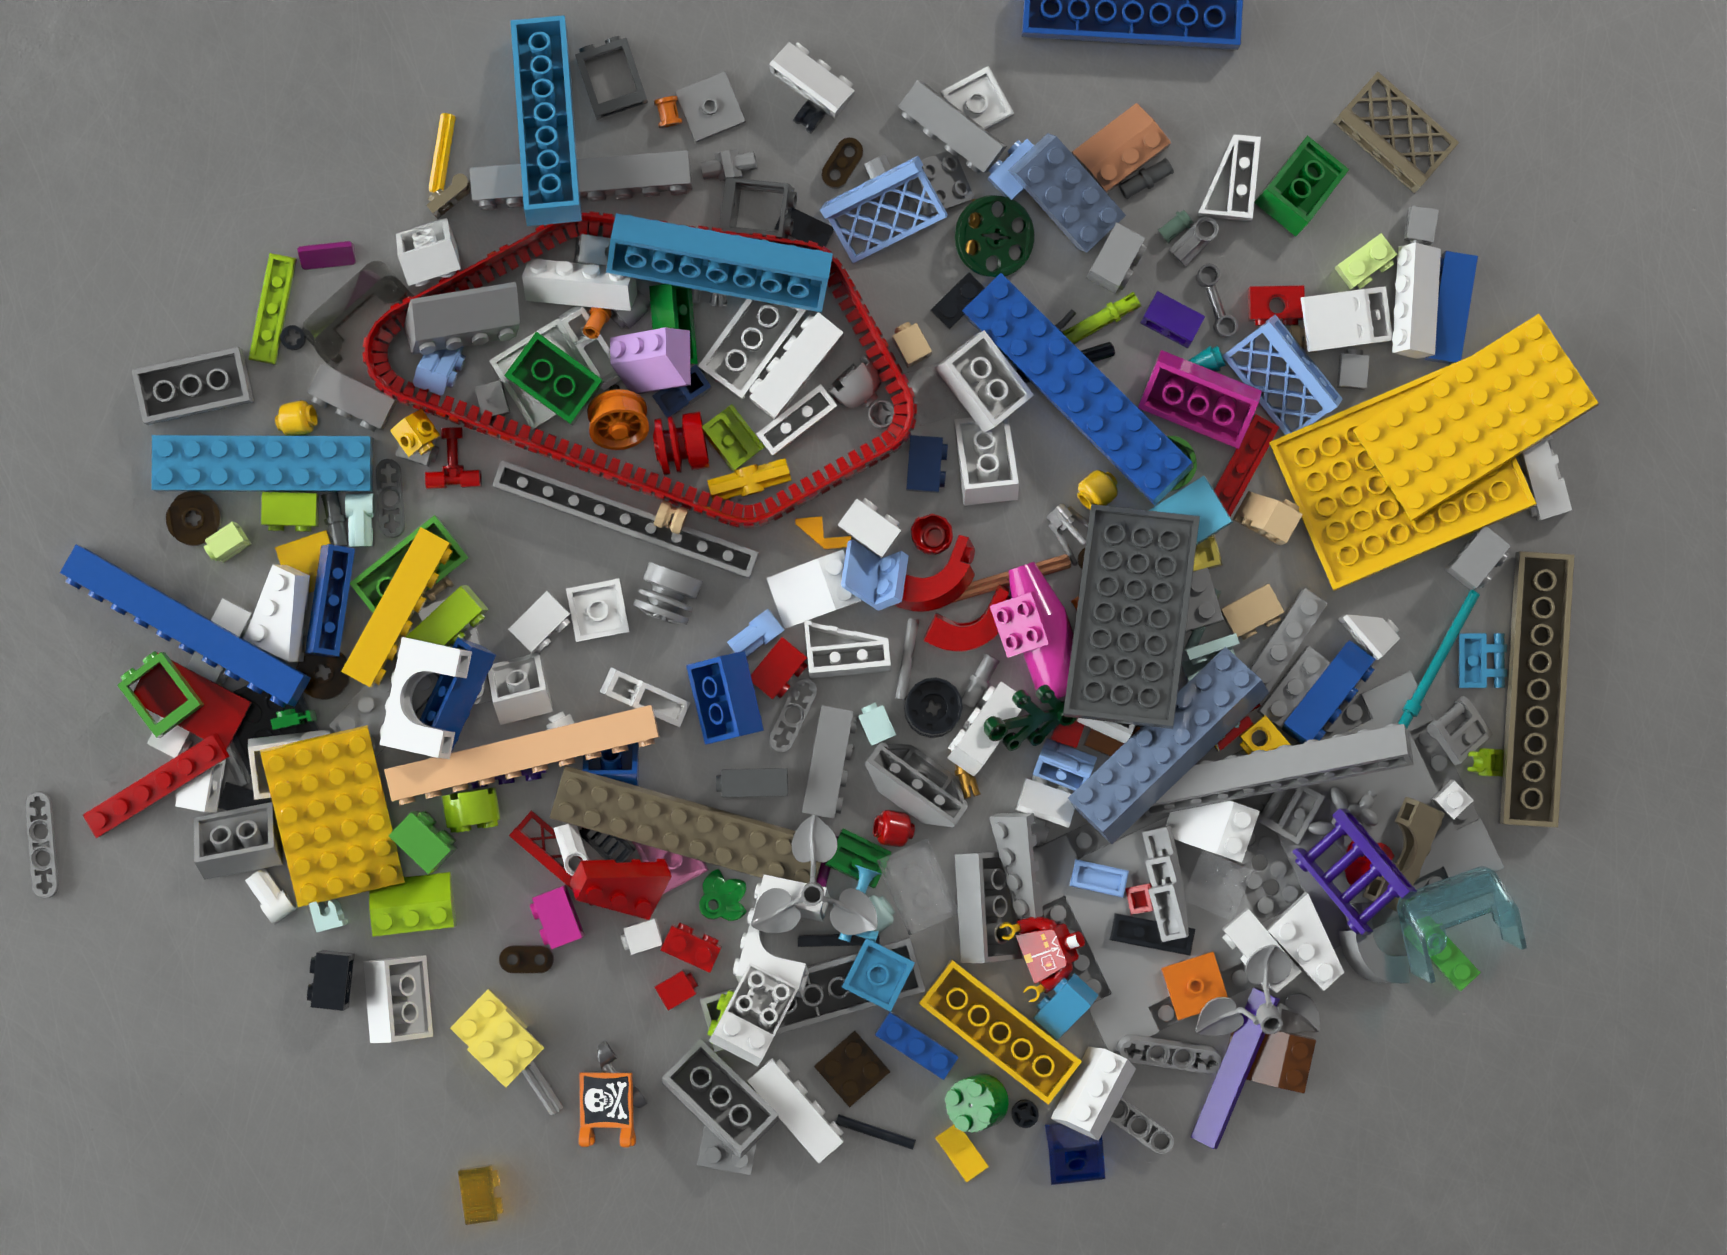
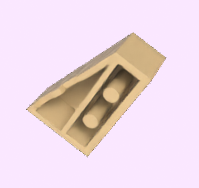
[1233,491,1303,546]

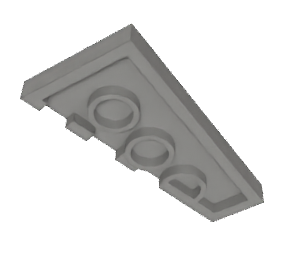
[989,813,1043,919]

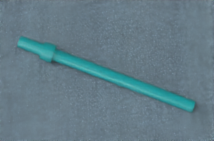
[1398,590,1480,729]

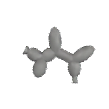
[1307,787,1378,852]

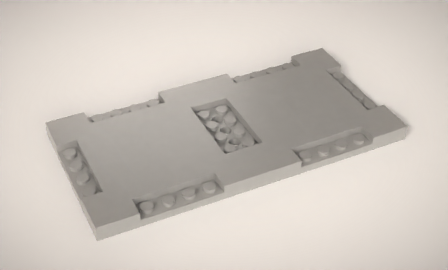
[1033,671,1504,1053]

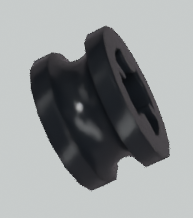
[280,325,306,350]

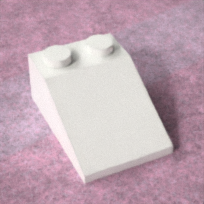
[954,417,1019,506]
[767,550,861,629]
[1165,801,1260,863]

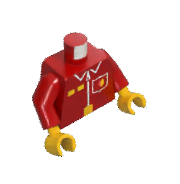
[999,917,1085,1002]

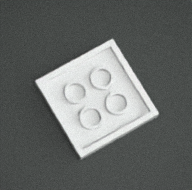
[489,318,602,430]

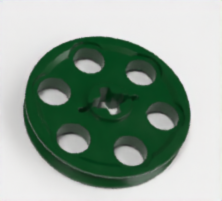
[955,195,1035,277]

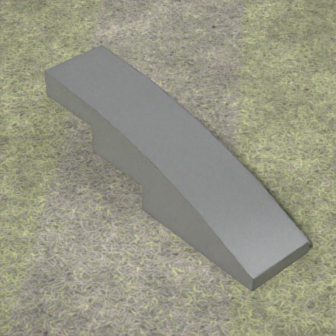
[1142,825,1189,942]

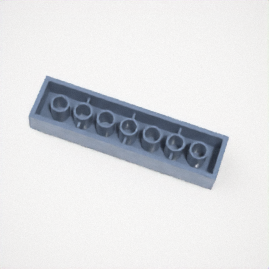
[1068,647,1269,844]

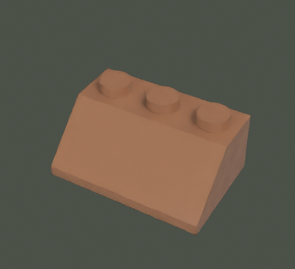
[1072,103,1171,193]

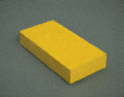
[935,1124,989,1182]

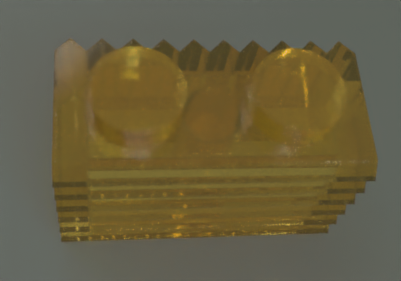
[458,1164,504,1225]

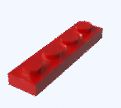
[1214,414,1279,517]

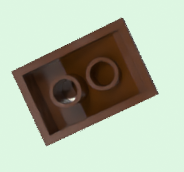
[1227,1031,1316,1094]

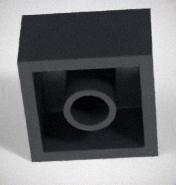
[307,950,355,1011]

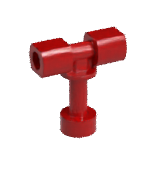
[425,427,482,489]

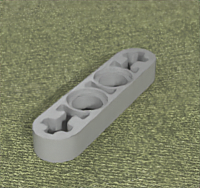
[25,792,59,898]
[1117,1035,1222,1074]

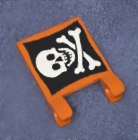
[579,1072,636,1147]

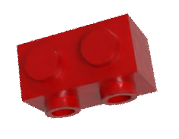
[660,922,722,973]

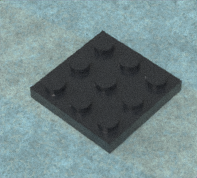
[233,685,320,775]

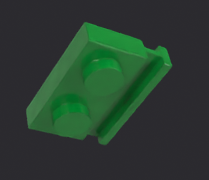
[270,709,317,730]
[825,828,892,888]

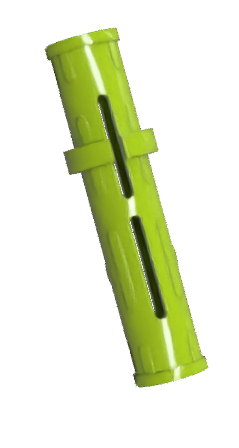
[1062,292,1142,344]

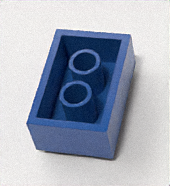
[686,651,764,745]

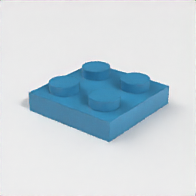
[842,938,915,1012]

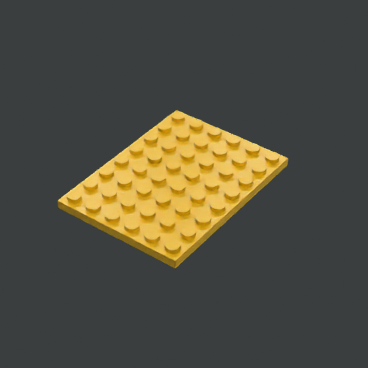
[1269,357,1536,591]

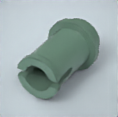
[1158,210,1194,243]

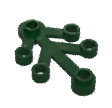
[984,685,1077,751]

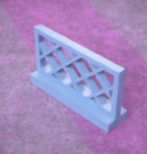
[820,156,948,263]
[1222,315,1343,435]

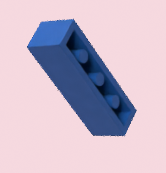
[1425,251,1478,364]
[305,544,355,658]
[420,637,496,752]
[1282,640,1375,744]

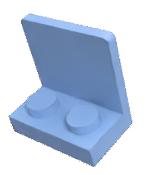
[841,539,909,611]

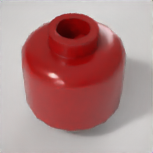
[873,810,915,847]

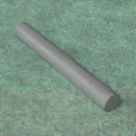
[896,618,919,700]

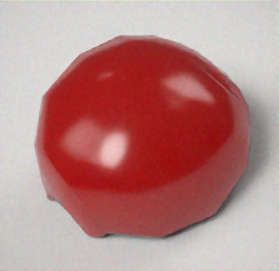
[911,513,953,555]

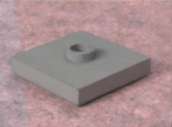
[675,71,746,142]

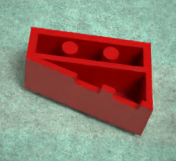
[570,859,672,920]

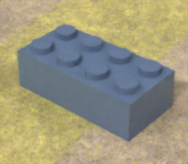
[1008,133,1126,253]

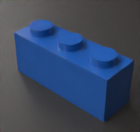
[875,1011,959,1080]

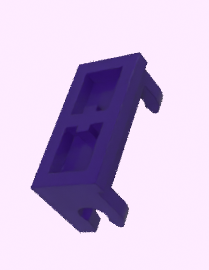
[1140,291,1205,348]

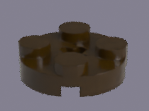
[166,491,221,546]
[296,652,350,700]

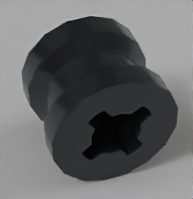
[793,99,826,134]
[1011,1099,1039,1128]

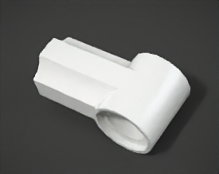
[553,823,590,876]
[245,868,297,925]

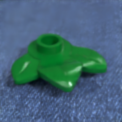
[699,869,747,921]

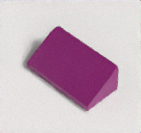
[297,241,356,270]

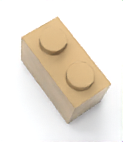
[892,322,932,368]
[1221,584,1284,640]

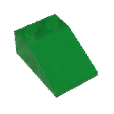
[1254,135,1349,237]

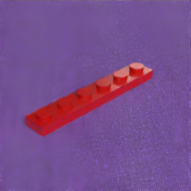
[83,733,230,838]

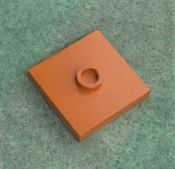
[1161,951,1228,1020]

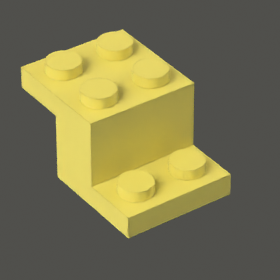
[450,989,545,1088]

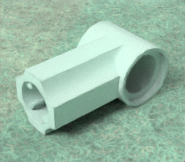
[345,493,375,547]

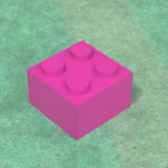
[530,885,585,949]

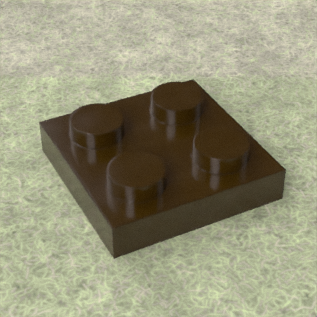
[814,1030,891,1108]

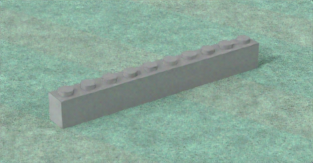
[492,460,759,579]
[1144,723,1414,817]

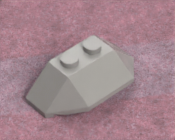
[865,743,968,828]

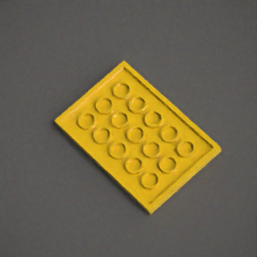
[260,725,405,907]

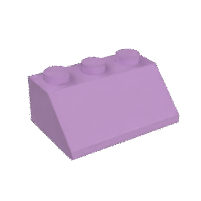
[610,327,691,394]

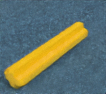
[429,113,456,193]

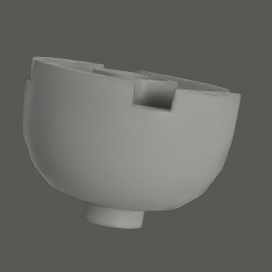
[827,355,881,408]

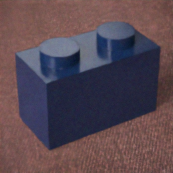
[906,435,948,493]

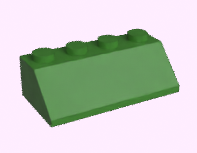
[350,515,469,613]

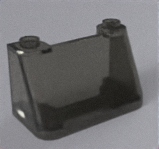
[302,261,414,368]

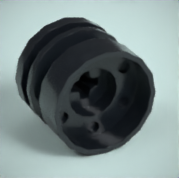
[904,677,963,738]

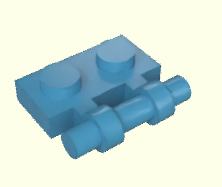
[1458,633,1508,688]

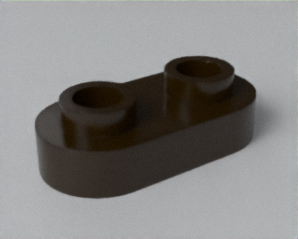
[822,137,863,189]
[499,945,554,973]

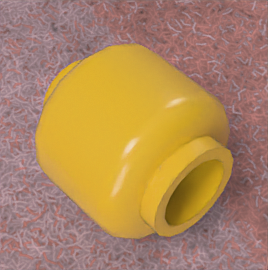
[275,400,318,436]
[1077,470,1118,510]

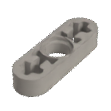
[769,678,817,752]

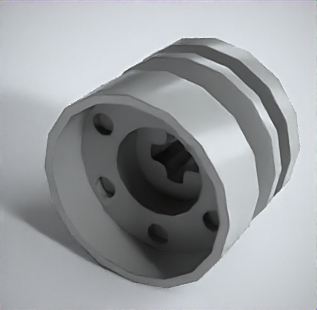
[633,562,703,625]

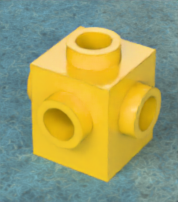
[390,408,440,457]

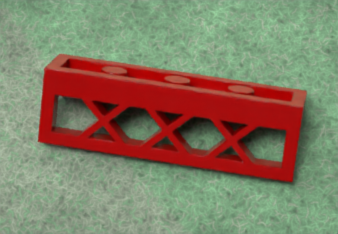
[509,810,593,906]

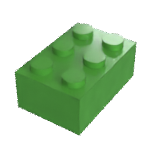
[389,811,457,874]

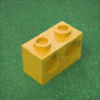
[1239,715,1291,755]

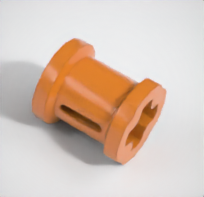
[654,96,683,128]

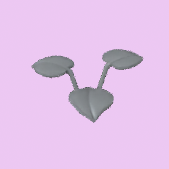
[751,815,878,935]
[1196,945,1320,1036]

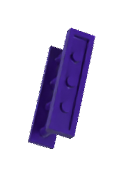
[1292,808,1417,935]

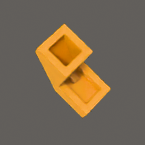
[795,516,851,550]

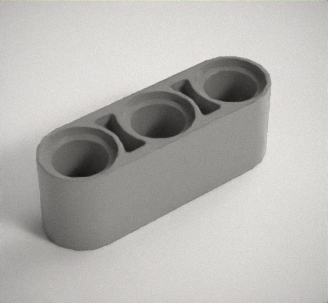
[1110,1098,1174,1154]

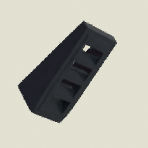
[579,827,636,863]

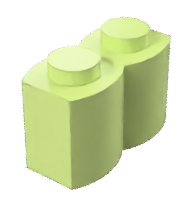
[204,521,251,563]

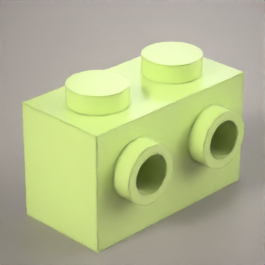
[1335,233,1397,290]

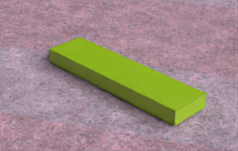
[248,253,297,365]

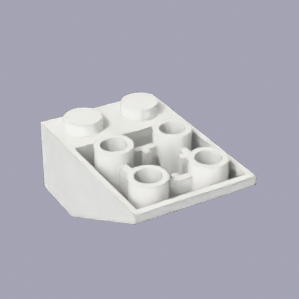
[1301,286,1392,352]
[709,963,799,1066]

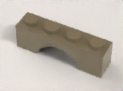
[1362,797,1445,913]

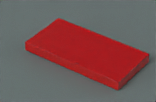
[133,652,252,750]

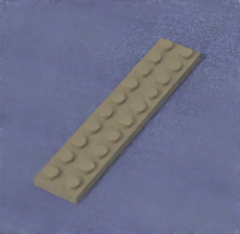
[550,766,821,883]

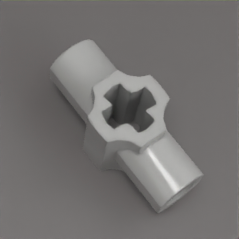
[701,149,757,181]

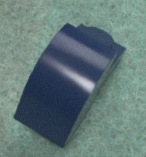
[652,364,712,419]

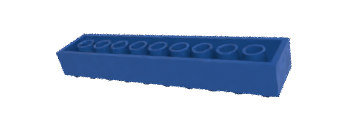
[962,273,1194,505]

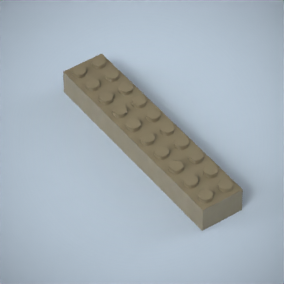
[1499,551,1575,828]

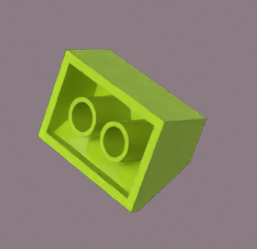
[369,872,457,937]

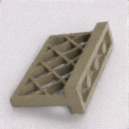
[1333,71,1459,193]

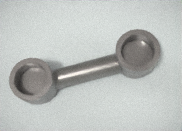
[1197,264,1238,338]
[597,1041,648,1108]

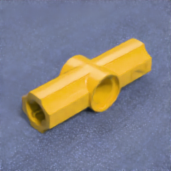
[707,458,792,501]

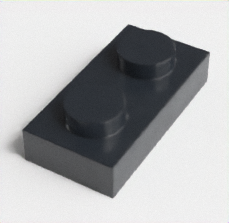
[930,272,985,330]

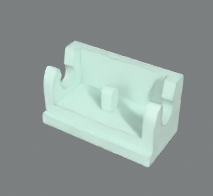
[309,899,349,933]

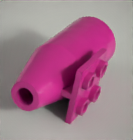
[990,562,1074,704]

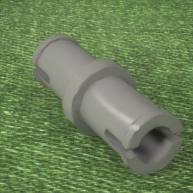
[962,653,1000,709]

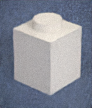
[1431,780,1474,819]
[620,918,663,955]

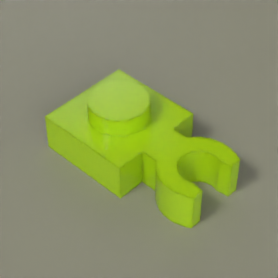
[1467,748,1504,777]

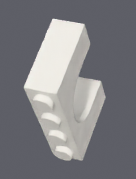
[380,637,472,759]
[733,875,830,998]

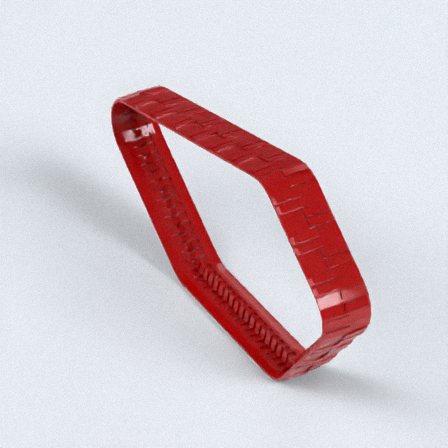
[362,211,917,528]

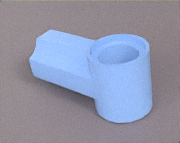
[727,609,784,657]

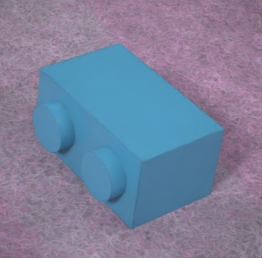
[1034,973,1099,1040]

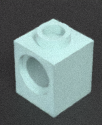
[858,702,896,746]

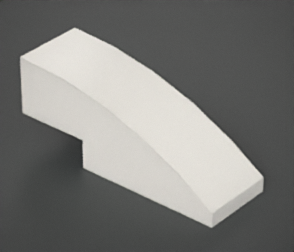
[558,306,621,391]
[600,667,690,727]

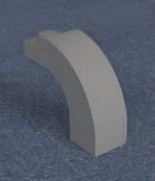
[1339,903,1409,984]

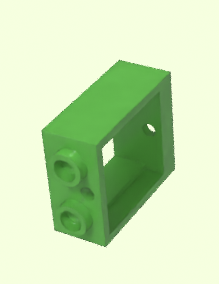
[117,651,204,738]

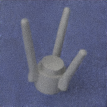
[1047,503,1089,566]

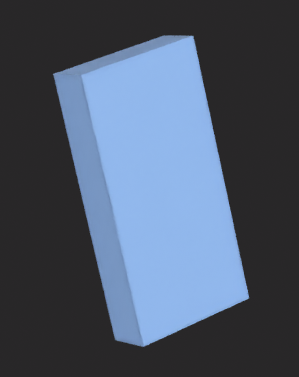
[1069,859,1129,898]

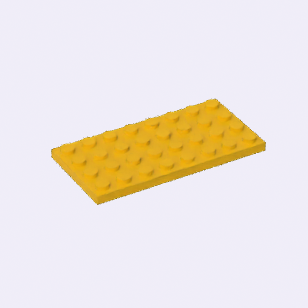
[1353,314,1599,522]

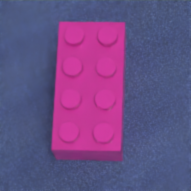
[1138,350,1262,449]

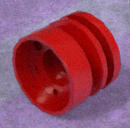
[653,411,710,475]

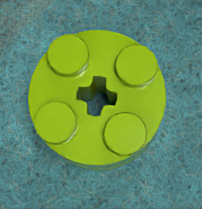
[442,787,501,833]

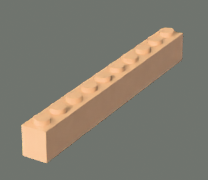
[384,705,660,805]

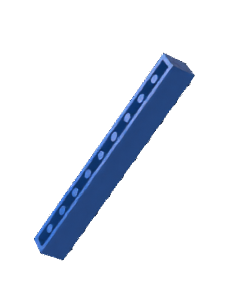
[60,544,311,708]

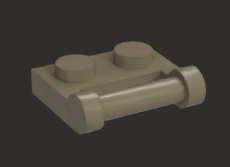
[426,173,471,219]

